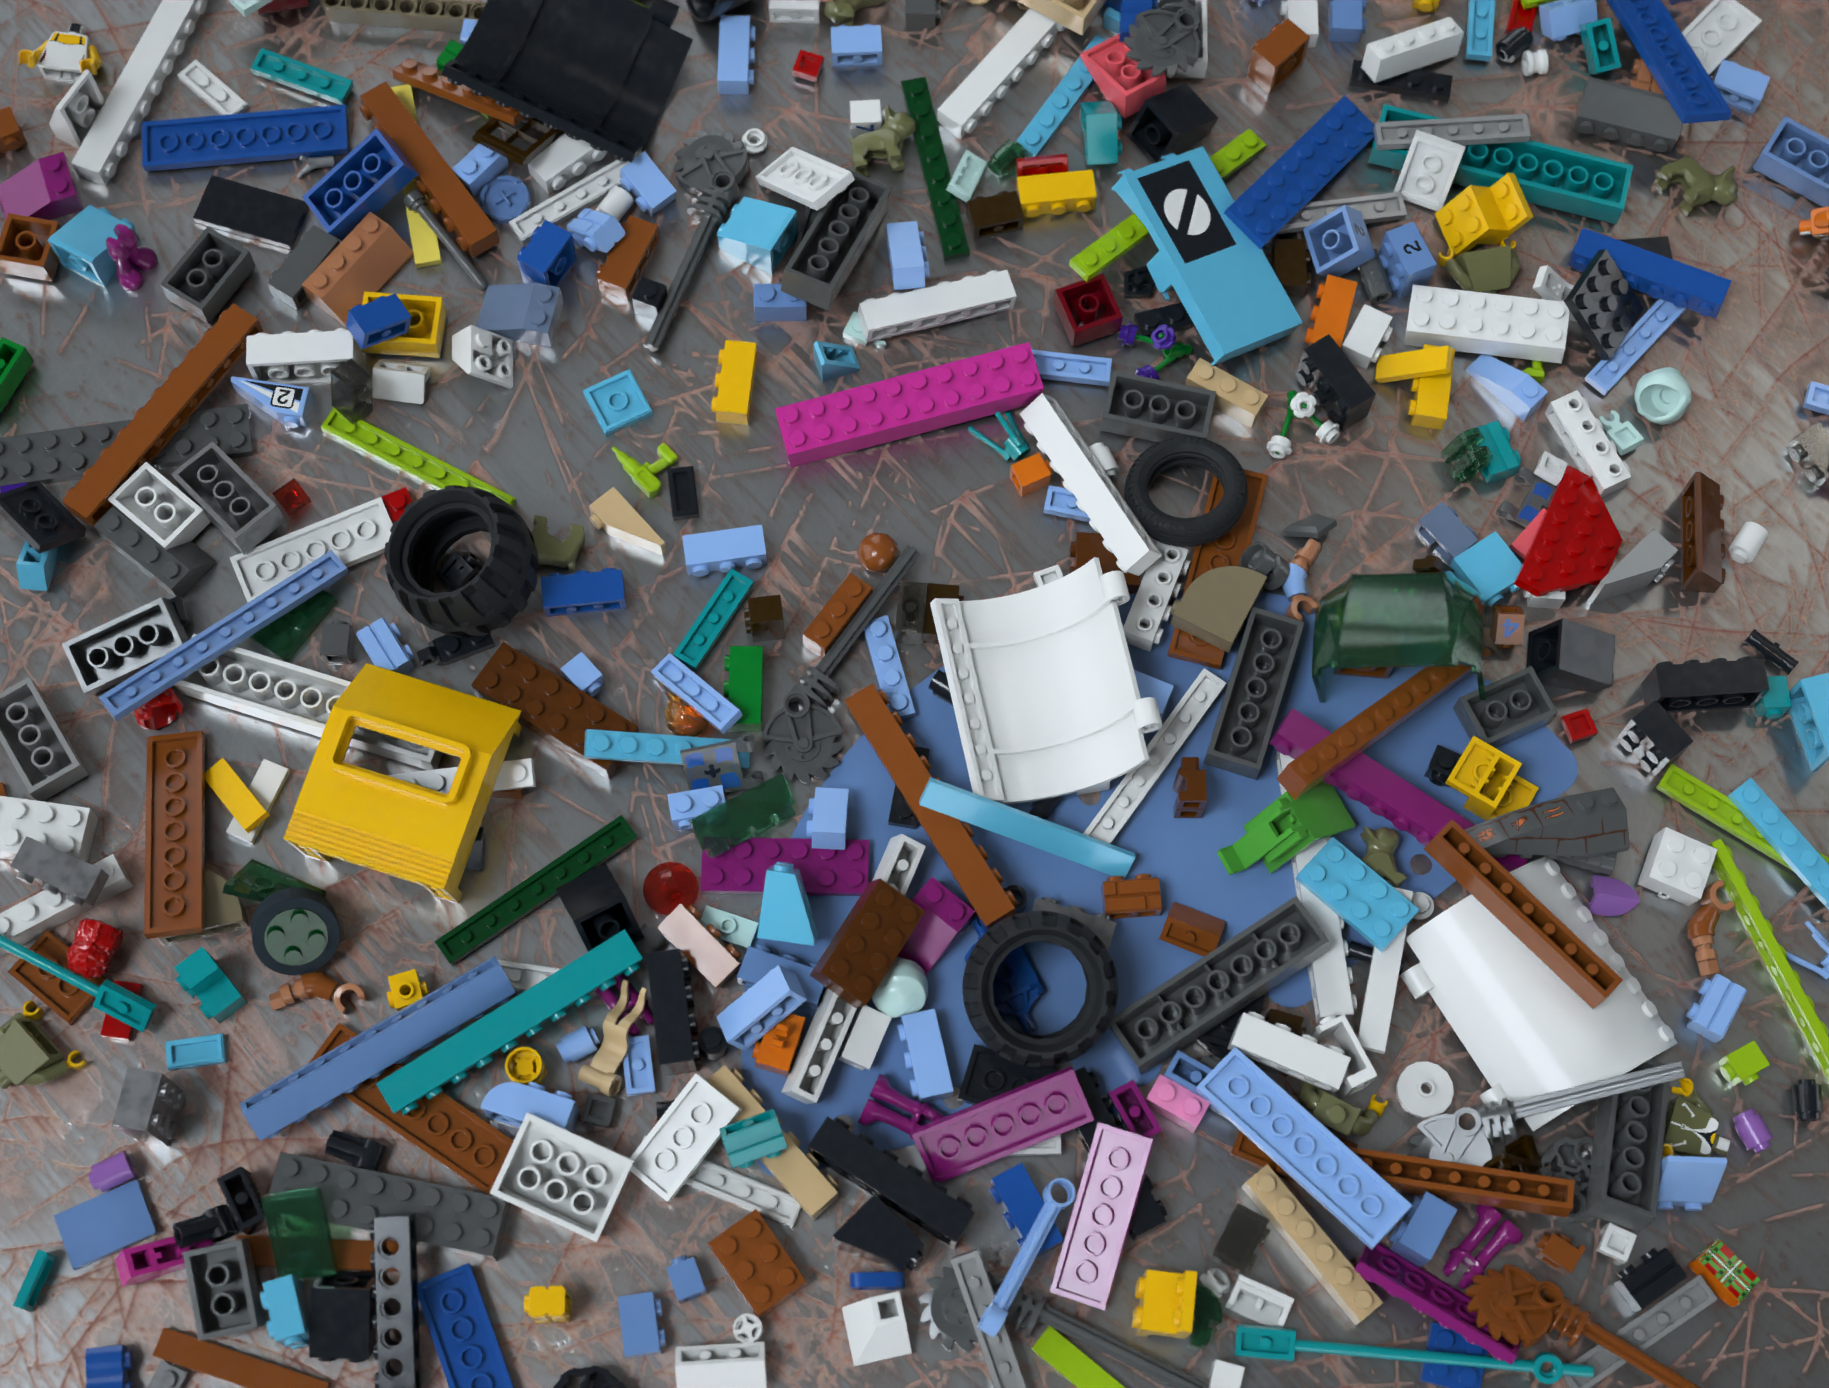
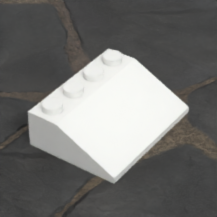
[490,1112,634,1242]

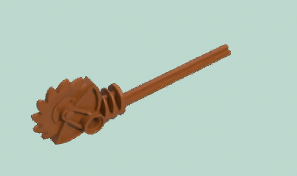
[1465,1264,1701,1388]

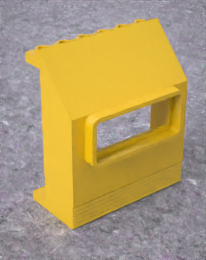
[284,663,522,903]

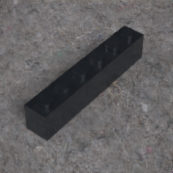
[1074,1066,1168,1241]

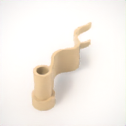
[578,979,648,1097]

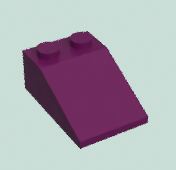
[0,152,84,221]
[897,877,975,976]

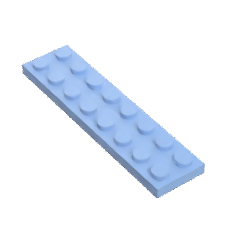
[1196,1047,1412,1250]

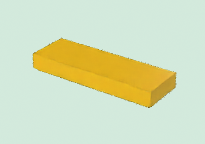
[1375,345,1453,383]
[205,758,270,833]

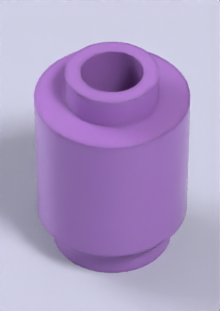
[1733,1108,1774,1153]

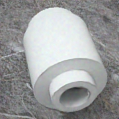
[1089,442,1120,481]

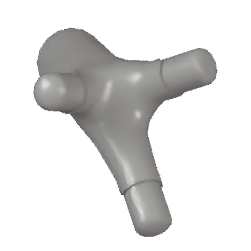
[296,156,335,179]

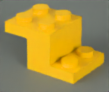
[1435,173,1534,257]
[1445,735,1539,821]
[1132,1269,1197,1339]

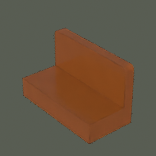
[1159,902,1225,957]

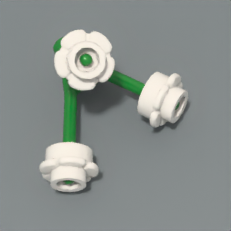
[1266,390,1340,459]

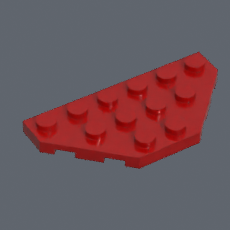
[1513,465,1622,597]

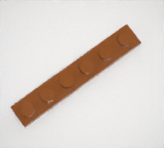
[392,58,524,126]

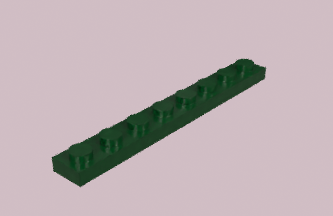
[901,77,970,261]
[435,815,638,966]

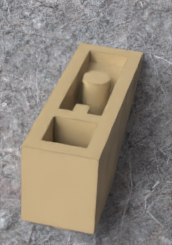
[589,486,667,556]

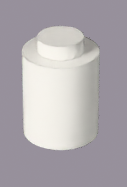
[595,186,634,222]
[1728,521,1768,564]

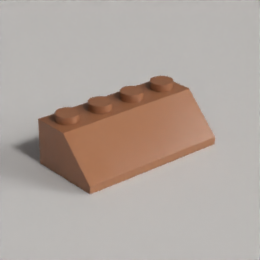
[302,212,414,327]

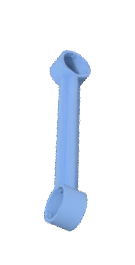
[977,1178,1076,1338]

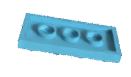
[1295,837,1420,952]

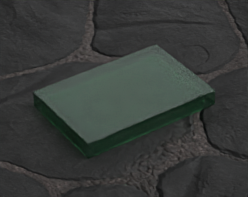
[261,1186,338,1279]

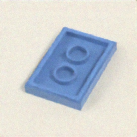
[54,1179,159,1271]

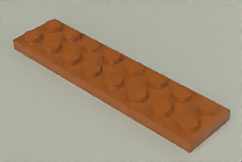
[1167,469,1268,670]
[144,730,205,939]
[308,1022,514,1196]

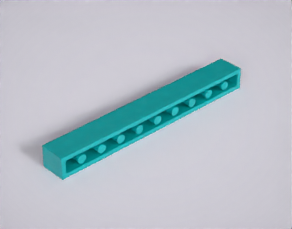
[376,929,644,1116]

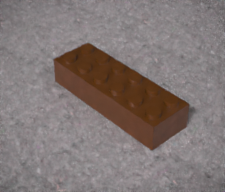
[471,642,640,780]

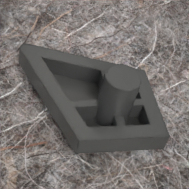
[1283,514,1337,541]

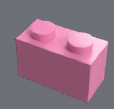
[1145,1074,1210,1133]

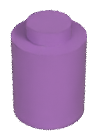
[88,1151,137,1192]

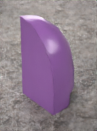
[1587,874,1640,916]

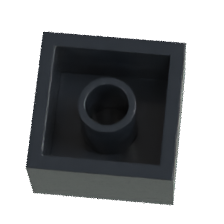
[1618,700,1693,777]

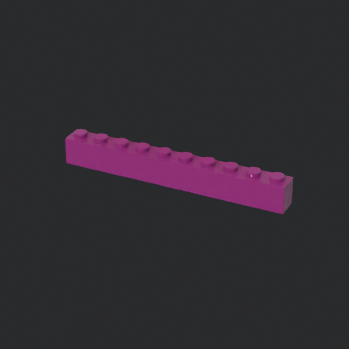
[1269,708,1528,872]

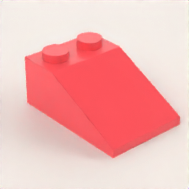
[1080,34,1166,118]

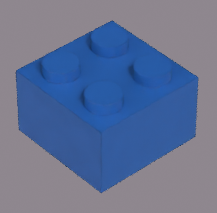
[517,220,577,287]

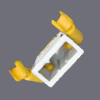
[19,23,102,82]

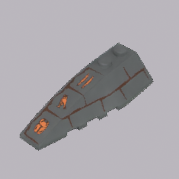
[1465,788,1630,860]

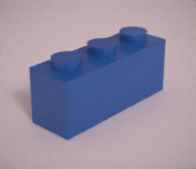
[541,568,627,617]
[989,1163,1064,1258]

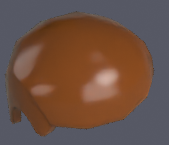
[857,532,901,573]

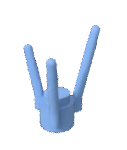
[1786,921,1829,980]

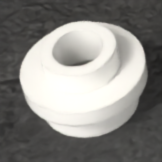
[742,128,768,154]

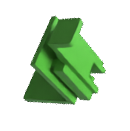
[1217,780,1355,875]

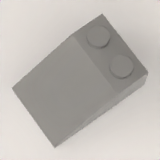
[1588,529,1678,604]

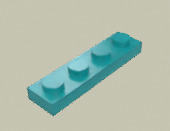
[250,48,354,105]
[673,569,754,671]

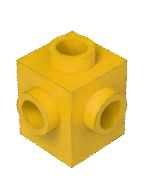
[387,969,430,1012]

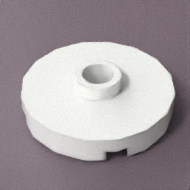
[1395,1061,1454,1119]

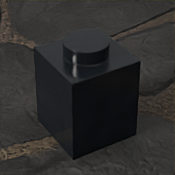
[632,277,667,320]

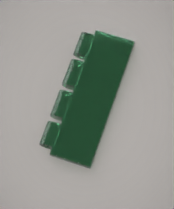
[689,773,795,858]

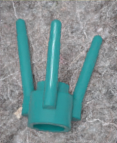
[968,410,1031,462]

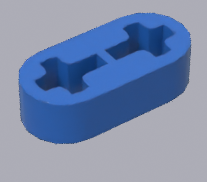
[850,1272,905,1290]

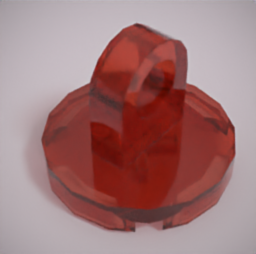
[643,862,699,917]

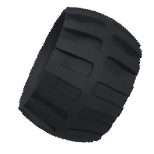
[384,485,539,637]
[962,911,1118,1067]

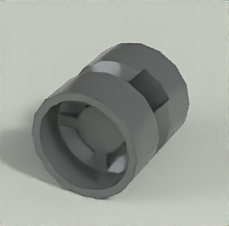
[1239,542,1290,590]

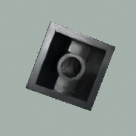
[1126,83,1218,164]
[1526,618,1615,693]
[555,863,644,952]
[832,1194,924,1273]
[309,1270,377,1363]

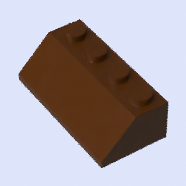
[1681,472,1726,593]

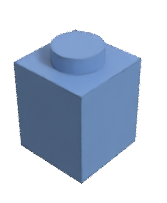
[666,1255,707,1304]

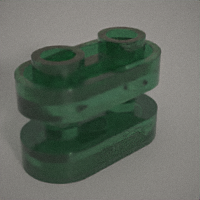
[1441,427,1493,483]

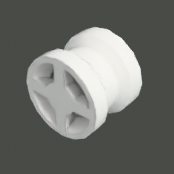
[1521,49,1548,76]
[733,1313,763,1343]

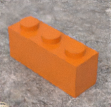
[1304,275,1358,349]

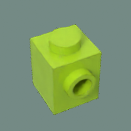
[1718,1040,1770,1086]

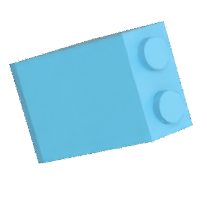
[717,196,798,275]
[47,205,139,287]
[757,862,818,946]

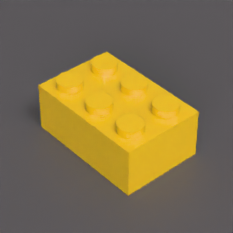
[361,292,447,358]

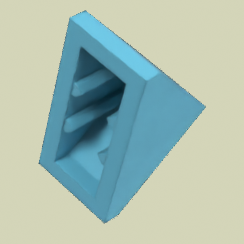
[813,341,861,382]

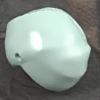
[1634,367,1692,425]
[871,957,928,1018]

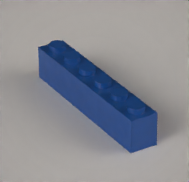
[1568,228,1732,319]

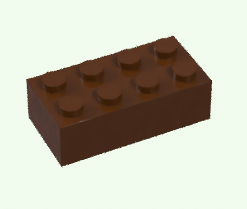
[810,878,925,1008]

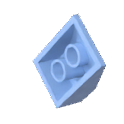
[1657,1156,1727,1211]

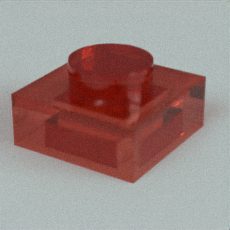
[272,478,311,517]

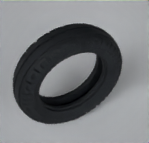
[1124,436,1248,547]

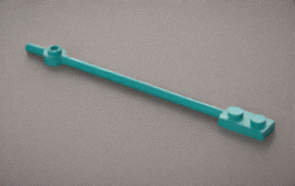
[0,934,157,1032]
[1234,1323,1594,1384]

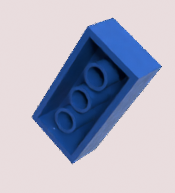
[302,128,418,241]

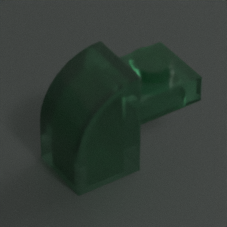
[1187,1284,1223,1351]

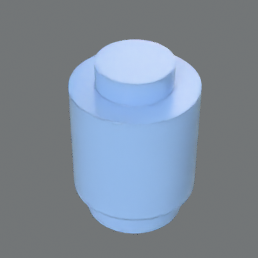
[556,1025,600,1063]

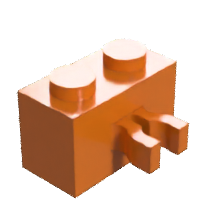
[752,1013,806,1077]

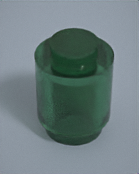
[987,140,1025,177]

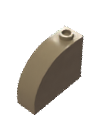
[1169,566,1267,653]
[158,869,249,945]

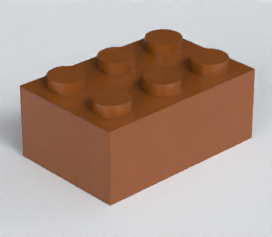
[708,1209,807,1320]

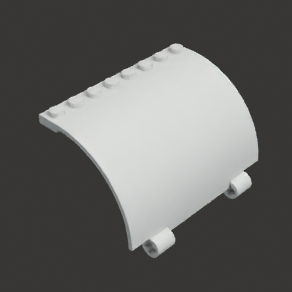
[930,557,1163,804]
[1400,856,1678,1131]

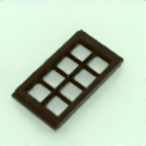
[472,117,564,166]

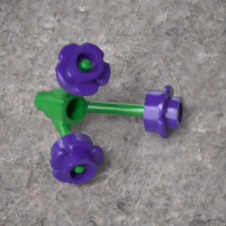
[1118,321,1192,380]

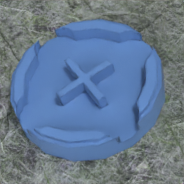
[479,175,531,224]

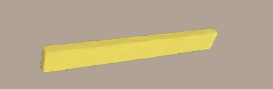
[391,84,442,268]

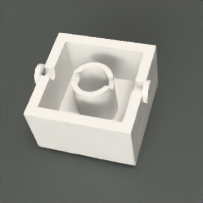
[1637,827,1718,906]

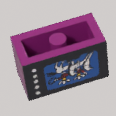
[1106,1080,1162,1139]

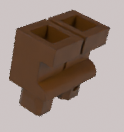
[1173,757,1207,818]

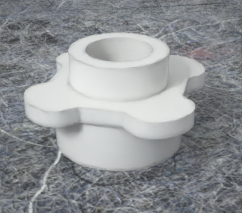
[1200,1268,1230,1299]

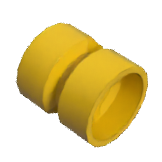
[505,1047,547,1086]

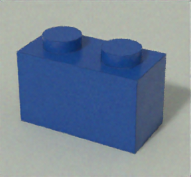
[346,293,411,349]

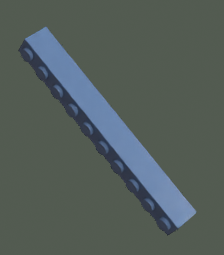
[240,956,516,1141]

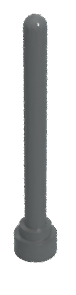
[403,189,488,290]

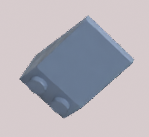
[476,283,564,347]

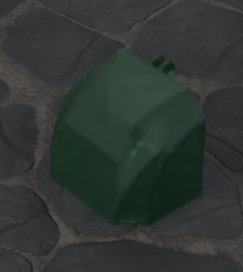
[1312,571,1486,703]

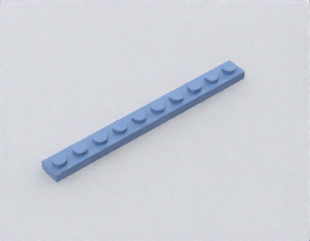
[99,550,348,721]

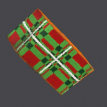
[1688,1238,1760,1307]

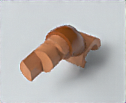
[1687,880,1736,977]
[269,971,369,1015]

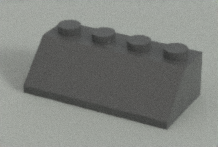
[1572,77,1683,153]
[94,506,216,598]

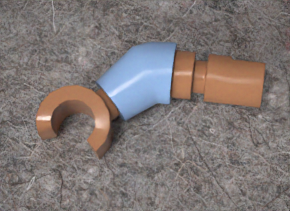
[1281,538,1322,621]

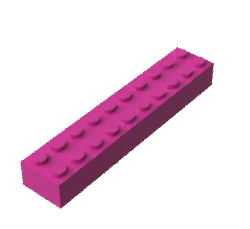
[775,342,1044,468]

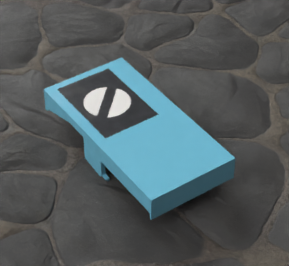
[1111,146,1303,366]

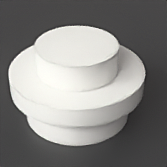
[1411,892,1434,920]

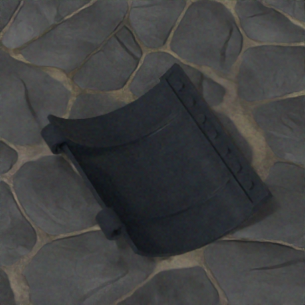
[441,0,693,163]

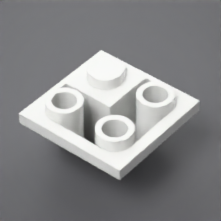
[452,325,513,389]
[842,1291,912,1367]

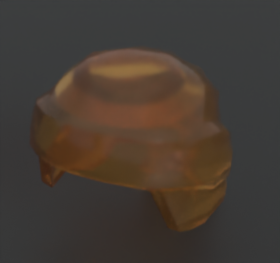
[664,691,709,737]

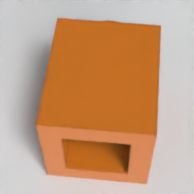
[1010,453,1053,498]

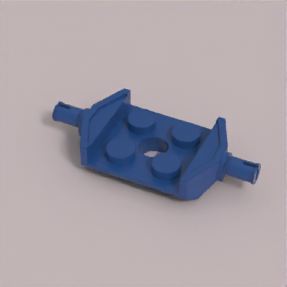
[964,918,1044,1034]

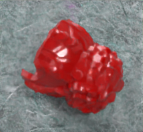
[134,687,183,730]
[67,918,123,979]

